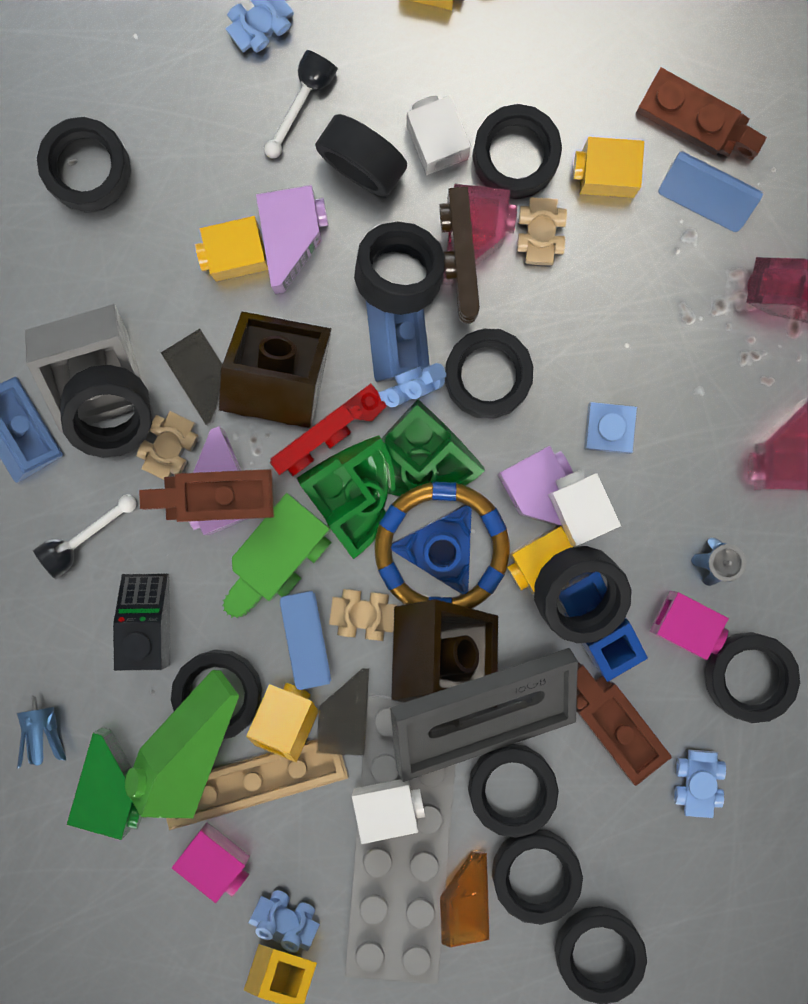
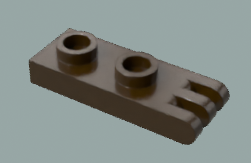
[439,186,480,324]

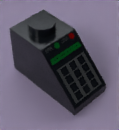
[113,573,170,671]

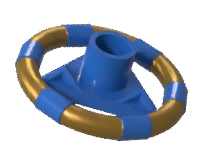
[375,482,510,609]

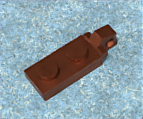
[636,67,767,160]
[139,469,274,522]
[576,663,672,786]

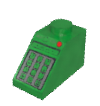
[67,727,142,840]

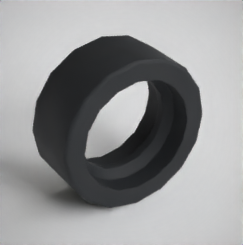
[472,104,562,199]
[315,114,407,196]
[37,117,131,212]
[354,221,445,315]
[445,328,534,419]
[60,365,152,458]
[534,546,632,644]
[705,632,800,723]
[171,650,263,740]
[468,744,559,838]
[492,829,583,925]
[555,906,647,1004]

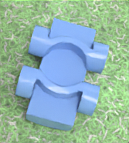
[225,0,294,53]
[378,363,447,407]
[674,749,726,818]
[248,890,320,953]

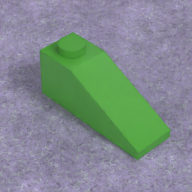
[125,670,239,818]

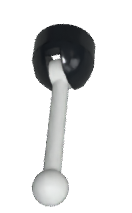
[264,50,338,159]
[33,494,137,580]

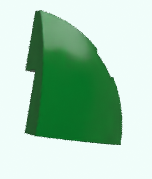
[381,399,485,496]
[297,435,395,559]

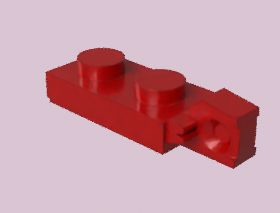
[269,383,387,477]

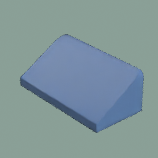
[658,151,763,232]
[366,301,430,382]
[0,377,63,483]
[280,591,331,690]

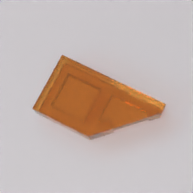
[440,851,489,947]

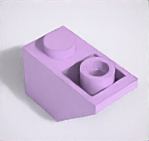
[497,446,573,528]

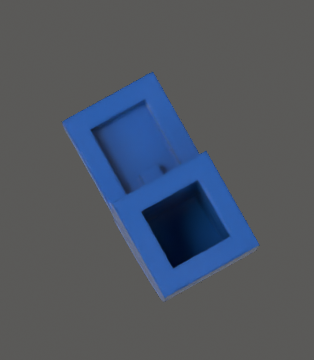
[558,572,648,682]

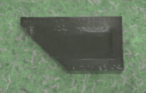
[161,328,223,426]
[316,668,369,757]

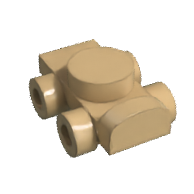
[517,197,567,265]
[137,411,199,480]
[329,589,397,641]

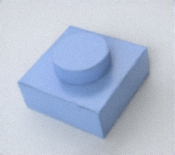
[584,402,637,454]

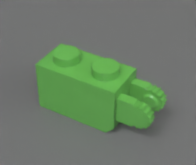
[222,493,332,618]

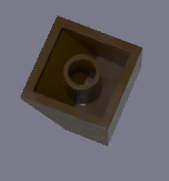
[219,311,332,428]
[391,599,498,708]

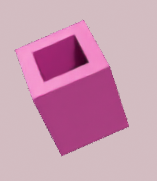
[649,591,729,660]
[172,822,250,903]

